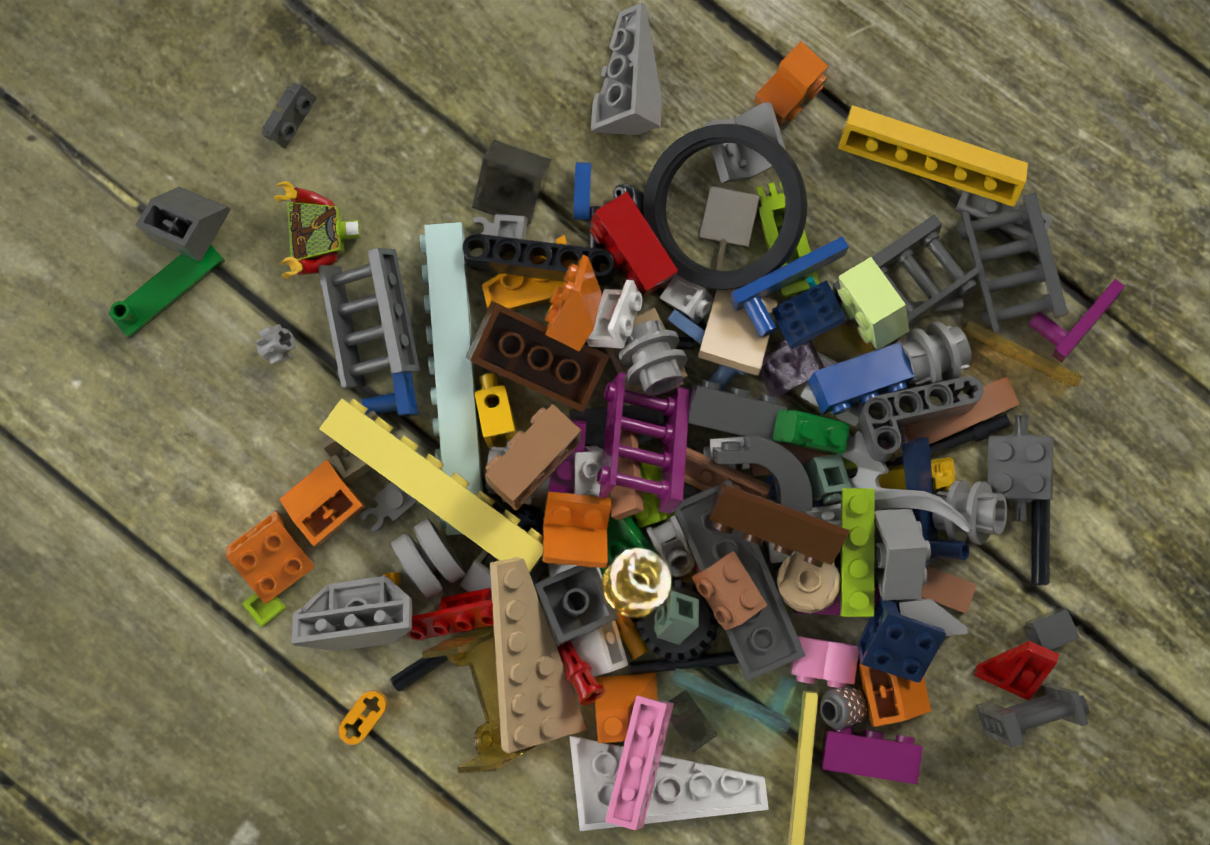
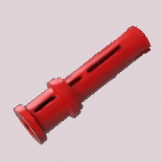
[557,642,605,706]

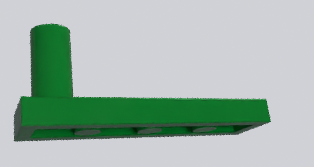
[108,244,225,338]

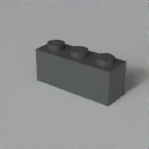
[688,379,787,443]

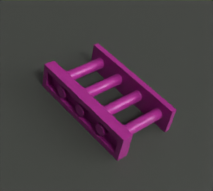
[596,372,690,514]

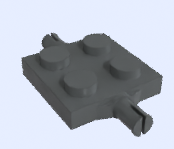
[988,415,1054,521]

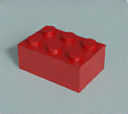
[589,192,678,299]

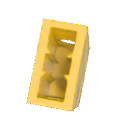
[474,373,517,450]

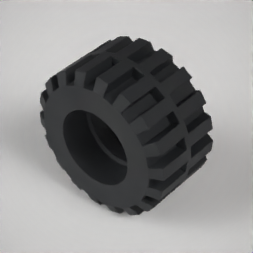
[637,580,719,662]

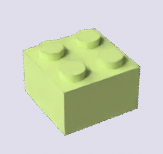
[838,257,909,350]

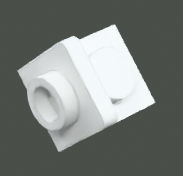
[660,274,714,324]

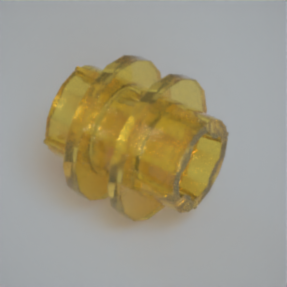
[602,548,671,618]

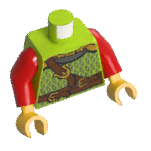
[274,181,361,279]

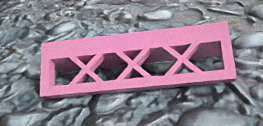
[605,696,674,830]

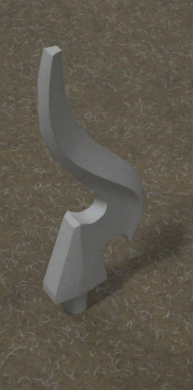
[841,431,972,533]

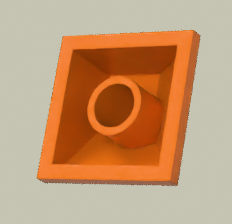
[594,672,658,743]

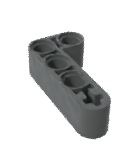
[859,376,983,462]

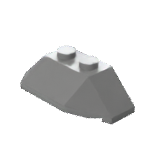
[291,576,412,651]

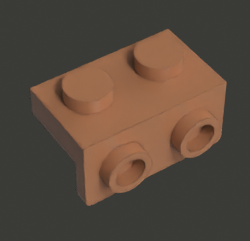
[692,551,767,630]

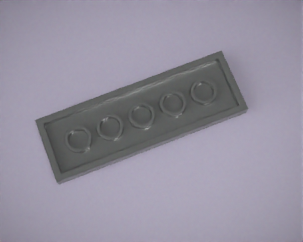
[674,480,806,681]

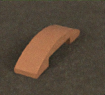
[899,376,1020,445]

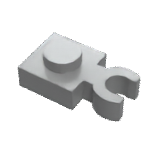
[473,214,528,239]
[360,482,418,532]

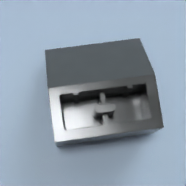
[135,187,231,262]

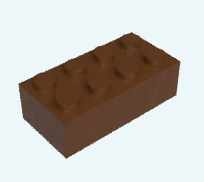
[465,300,610,412]

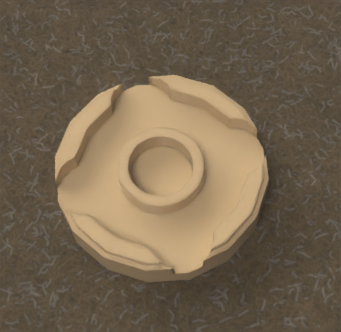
[777,553,841,613]

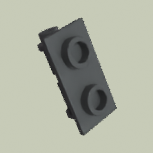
[262,82,317,149]

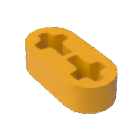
[338,690,387,745]

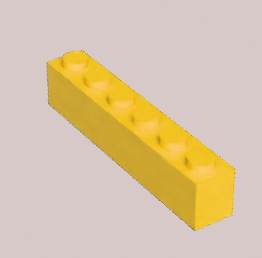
[838,105,1028,207]

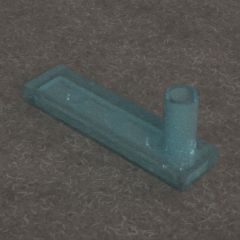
[669,668,798,733]

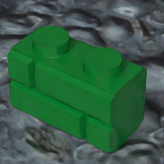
[773,410,850,455]

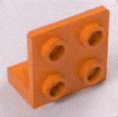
[543,491,611,568]
[226,510,314,603]

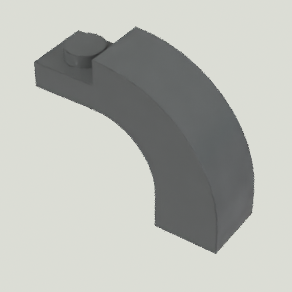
[713,434,812,512]

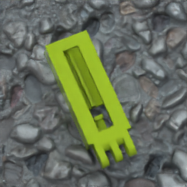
[755,180,820,299]

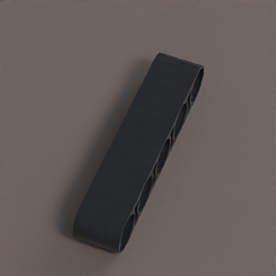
[462,234,615,286]

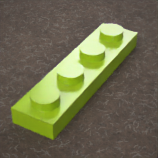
[840,488,875,617]

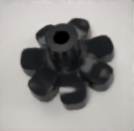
[512,504,544,533]

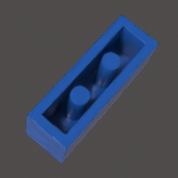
[808,342,915,415]

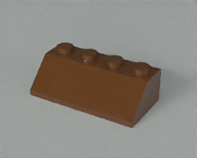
[708,483,850,567]

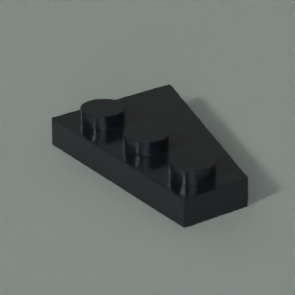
[569,404,664,450]

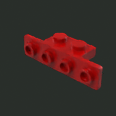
[407,588,494,641]

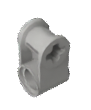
[646,515,695,577]

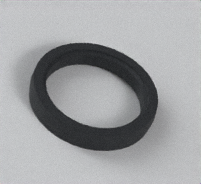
[643,124,807,290]

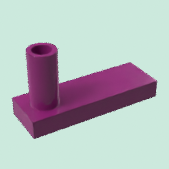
[1028,279,1125,363]

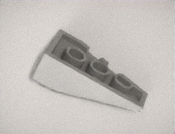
[591,2,662,135]

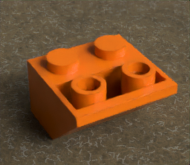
[545,255,602,351]
[279,459,367,547]
[857,661,931,727]

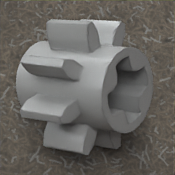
[255,324,296,365]

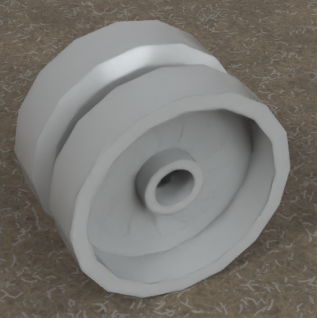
[391,518,466,599]

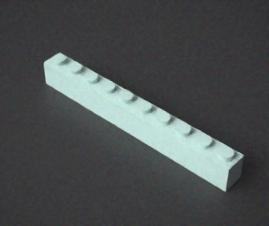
[420,222,484,536]

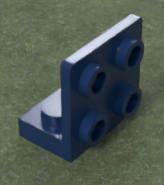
[771,280,847,349]
[857,597,946,683]

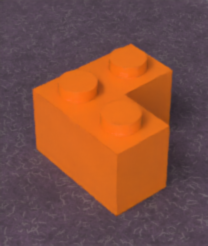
[754,41,829,126]

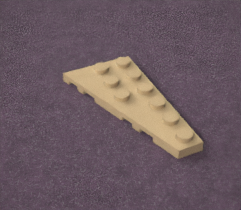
[490,557,587,753]

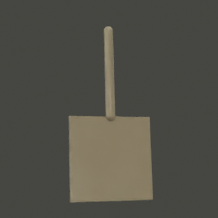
[699,186,761,298]

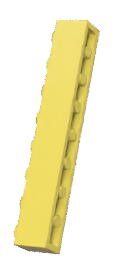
[319,398,543,573]

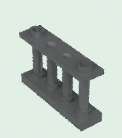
[957,192,1068,335]
[832,214,980,350]
[318,248,420,388]
[976,683,1089,747]

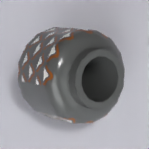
[820,685,867,730]

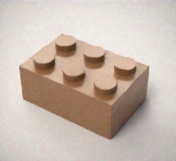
[485,404,582,511]

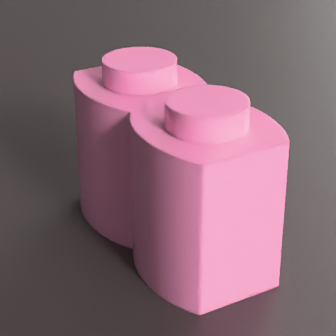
[790,635,859,688]

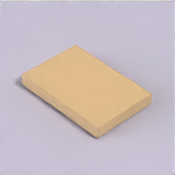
[698,289,778,376]

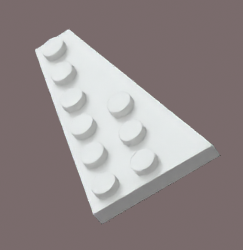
[569,735,769,831]

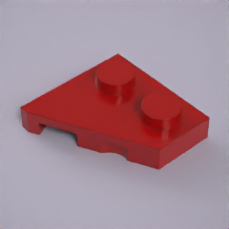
[974,641,1059,701]

